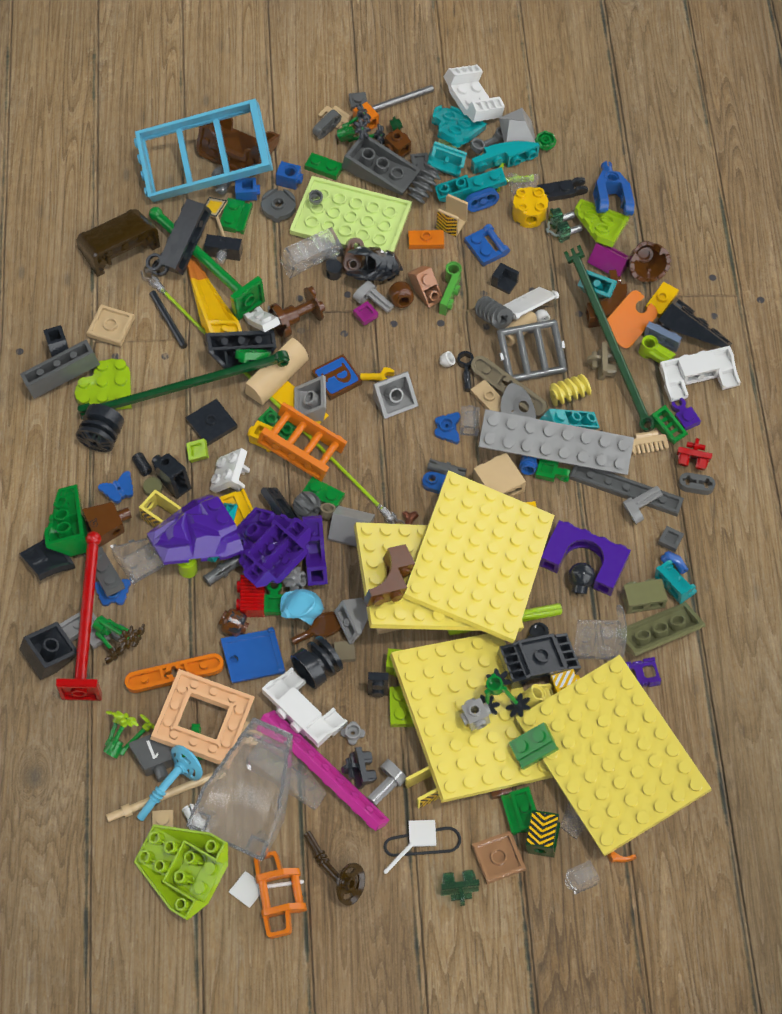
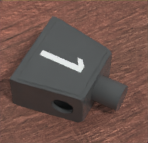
[129,734,173,782]

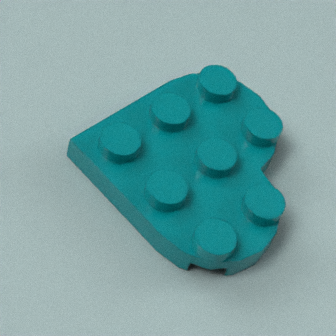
[431,105,487,148]

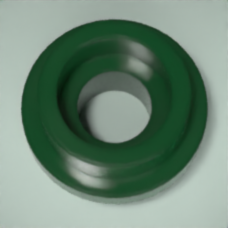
[389,116,403,131]

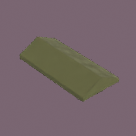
[616,602,706,656]

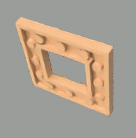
[150,669,255,768]

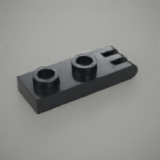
[261,487,298,519]

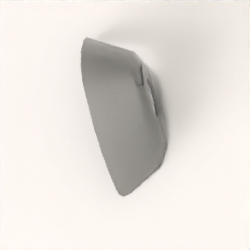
[500,383,536,419]

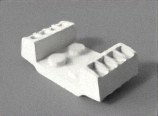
[443,65,505,123]

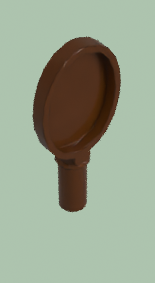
[290,611,342,645]

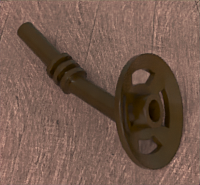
[304,831,365,906]

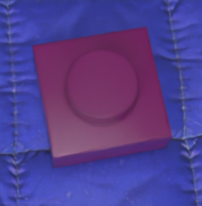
[353,301,378,326]

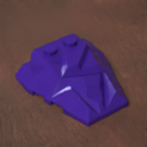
[147,494,244,565]
[237,507,312,588]

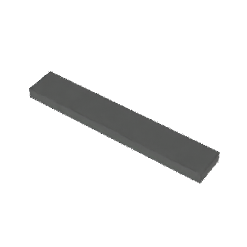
[569,465,684,517]

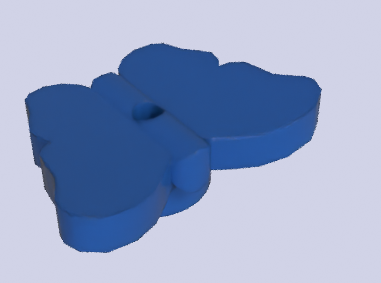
[435,412,460,445]
[98,471,134,504]
[95,579,131,606]

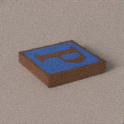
[312,354,362,400]

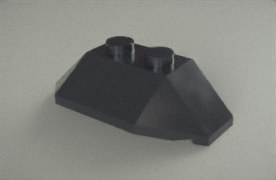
[205,330,277,369]

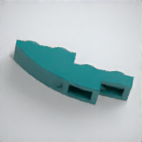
[471,141,540,174]
[434,167,507,202]

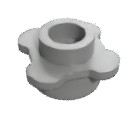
[341,721,365,745]

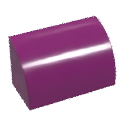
[588,243,630,277]

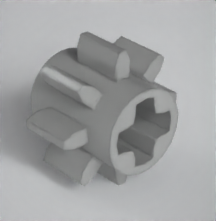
[283,567,307,591]

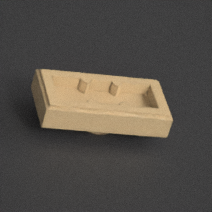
[470,380,502,412]

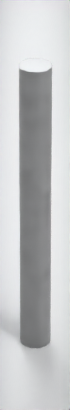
[371,85,434,111]

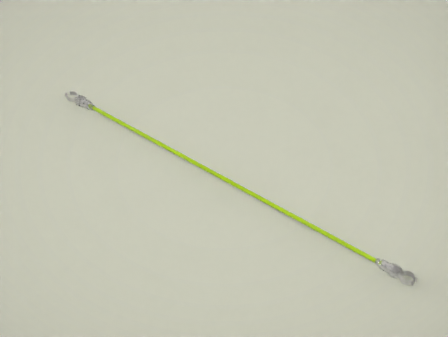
[140,269,405,524]

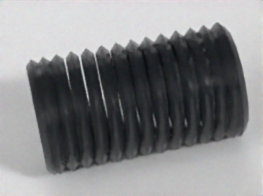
[132,452,152,476]

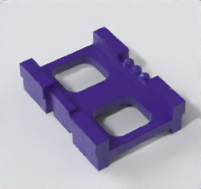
[625,657,661,687]

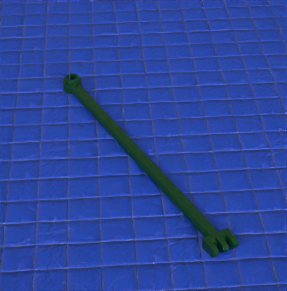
[564,245,655,432]
[77,350,290,420]

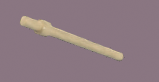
[106,768,225,822]

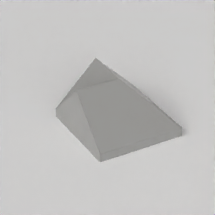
[499,108,535,142]

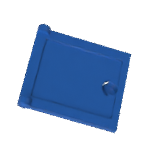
[220,627,286,683]

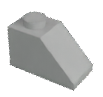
[334,598,368,644]

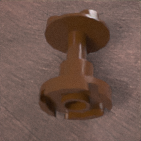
[267,286,325,339]

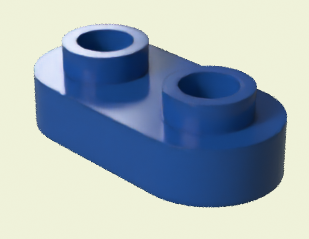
[465,188,499,212]
[422,472,446,494]

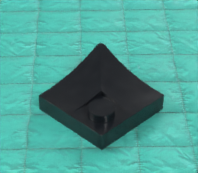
[19,539,75,581]

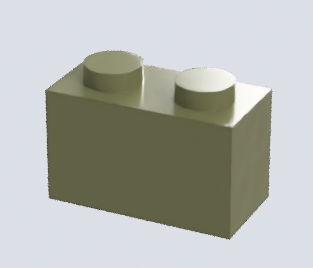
[621,578,668,614]

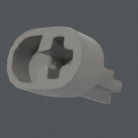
[353,281,394,313]
[622,486,663,524]
[368,759,406,805]

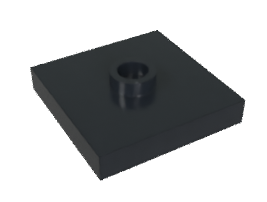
[185,398,238,446]

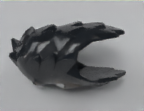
[346,246,403,282]

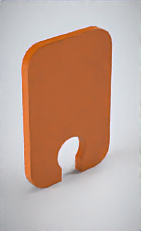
[607,290,658,349]

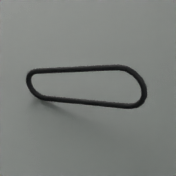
[384,826,461,857]

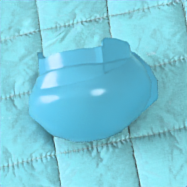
[280,589,324,626]

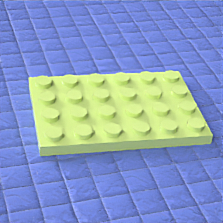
[290,176,412,253]

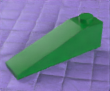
[44,484,88,556]

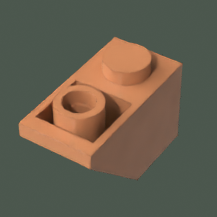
[407,265,443,308]

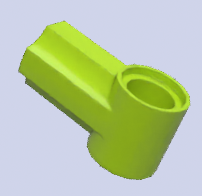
[638,335,676,364]

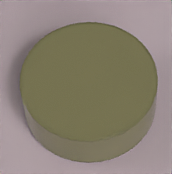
[143,477,163,496]

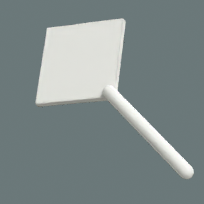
[384,820,436,874]
[229,871,304,908]

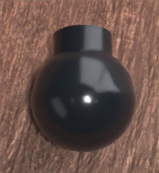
[568,562,595,594]

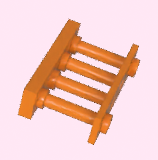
[257,402,348,482]

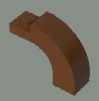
[585,269,627,328]

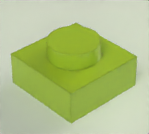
[186,438,209,463]

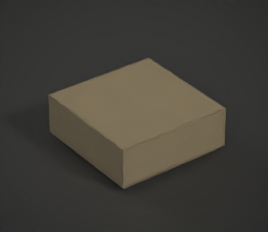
[334,641,356,662]

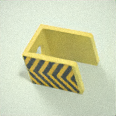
[139,490,181,528]
[405,766,440,809]

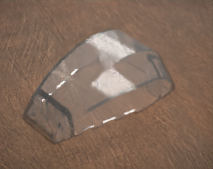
[186,717,293,861]

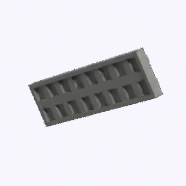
[478,409,634,475]

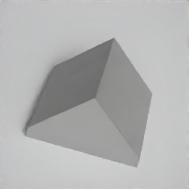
[373,371,418,419]
[294,375,326,422]
[328,506,375,547]

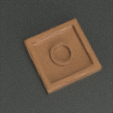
[472,831,526,885]

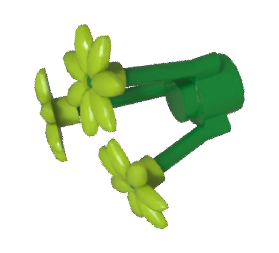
[103,711,155,759]

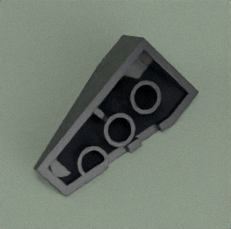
[659,297,732,347]

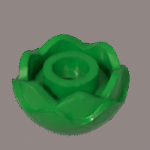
[535,131,557,151]

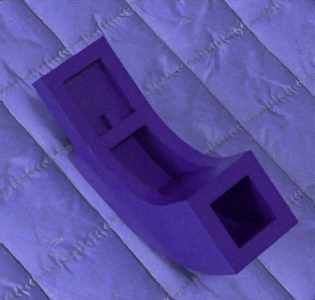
[302,515,328,586]

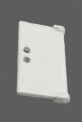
[503,287,559,320]

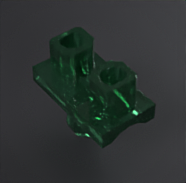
[440,870,480,906]

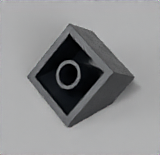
[19,622,77,680]

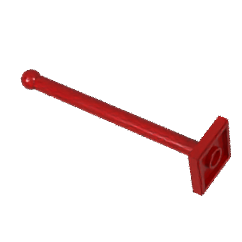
[56,531,102,701]

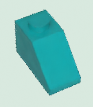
[577,270,617,298]

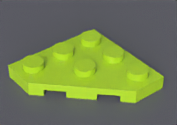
[574,199,630,248]

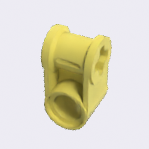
[522,683,554,708]

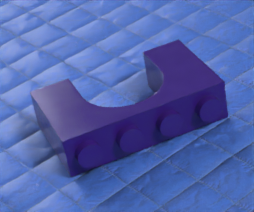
[539,520,631,596]

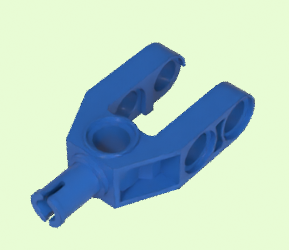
[593,161,635,216]

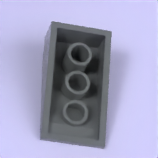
[342,137,421,195]

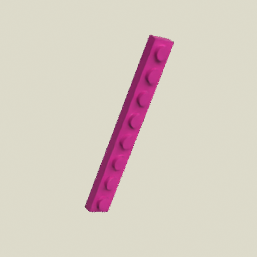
[260,710,389,831]

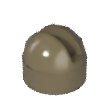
[320,503,336,520]

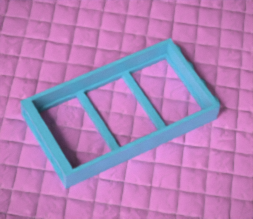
[134,99,273,202]

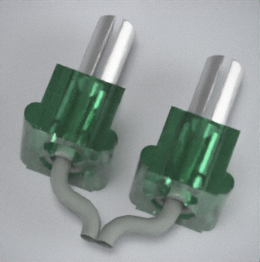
[545,207,582,243]

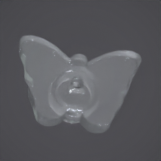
[507,173,539,196]

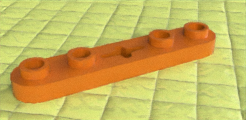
[125,653,224,693]

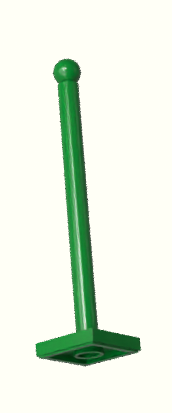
[149,207,265,321]

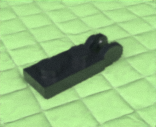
[537,177,588,202]

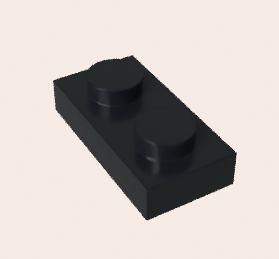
[368,672,389,698]

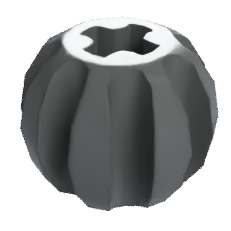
[293,491,321,519]

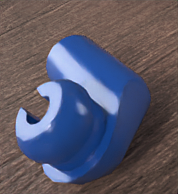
[661,551,688,574]

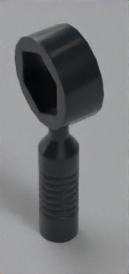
[457,351,474,392]

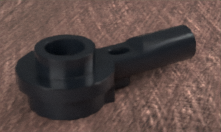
[525,622,549,639]

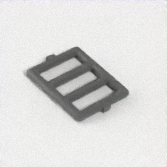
[497,319,567,383]

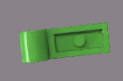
[439,261,462,316]

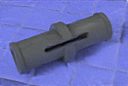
[427,458,467,477]
[203,556,241,586]

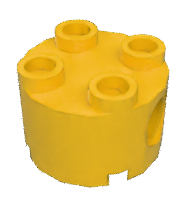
[512,187,548,228]

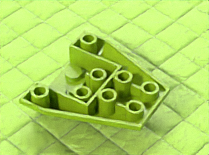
[134,824,228,920]

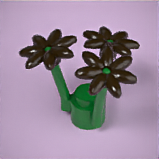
[92,615,145,664]

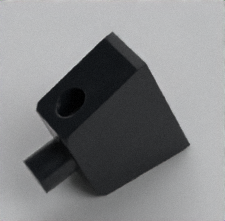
[152,453,192,499]

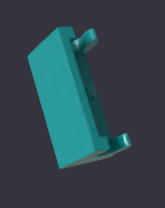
[427,141,467,177]
[655,560,697,604]

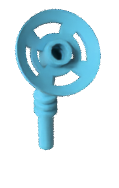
[137,745,203,821]

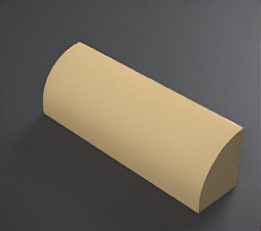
[245,337,308,406]

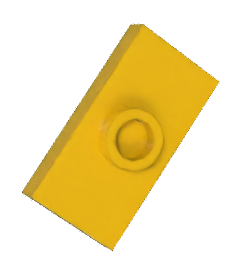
[645,282,679,318]

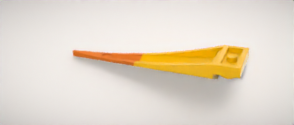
[187,255,242,333]

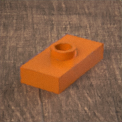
[408,230,444,249]

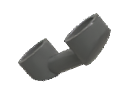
[470,127,504,154]

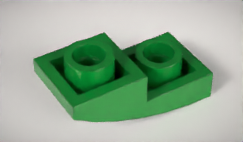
[258,407,296,440]

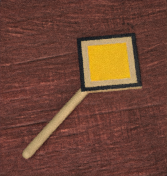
[205,197,228,237]

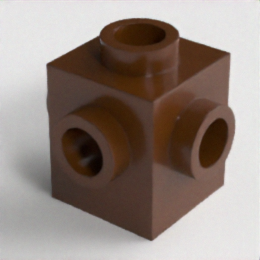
[384,128,411,158]

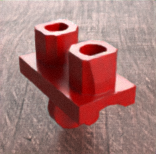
[676,438,713,471]

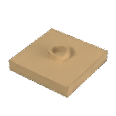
[86,305,135,347]

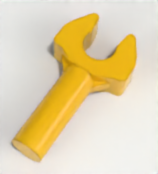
[360,367,394,381]

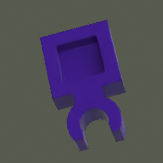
[671,398,701,430]

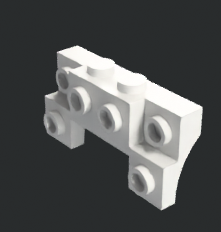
[659,346,741,402]
[262,667,348,747]

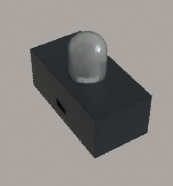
[204,234,243,265]

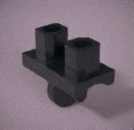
[341,747,377,789]

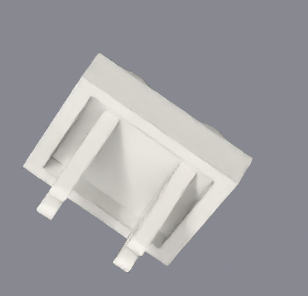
[210,448,250,493]

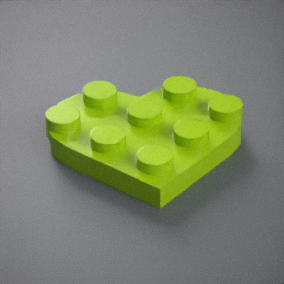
[75,359,132,410]

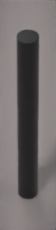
[149,290,187,349]

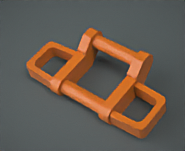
[254,851,307,939]

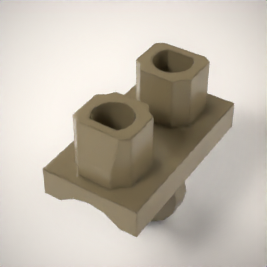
[587,342,617,380]

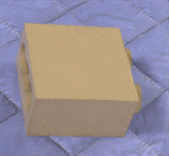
[473,453,526,497]

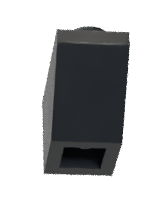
[43,325,69,357]

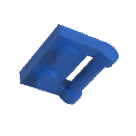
[464,224,510,267]

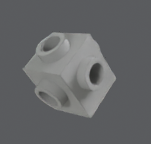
[460,698,491,731]

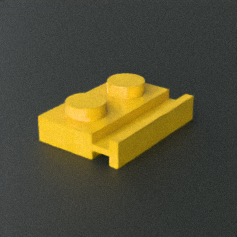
[219,488,253,527]

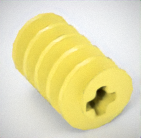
[549,374,591,406]

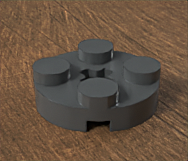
[261,188,296,223]

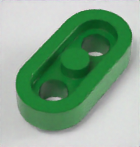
[235,349,271,363]

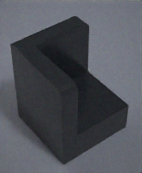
[491,263,519,294]

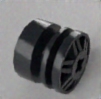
[75,404,124,452]
[290,635,343,689]

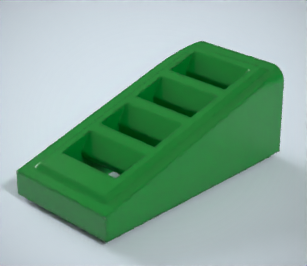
[650,405,688,445]

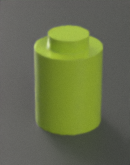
[177,559,198,578]

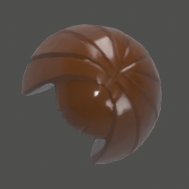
[629,241,671,282]

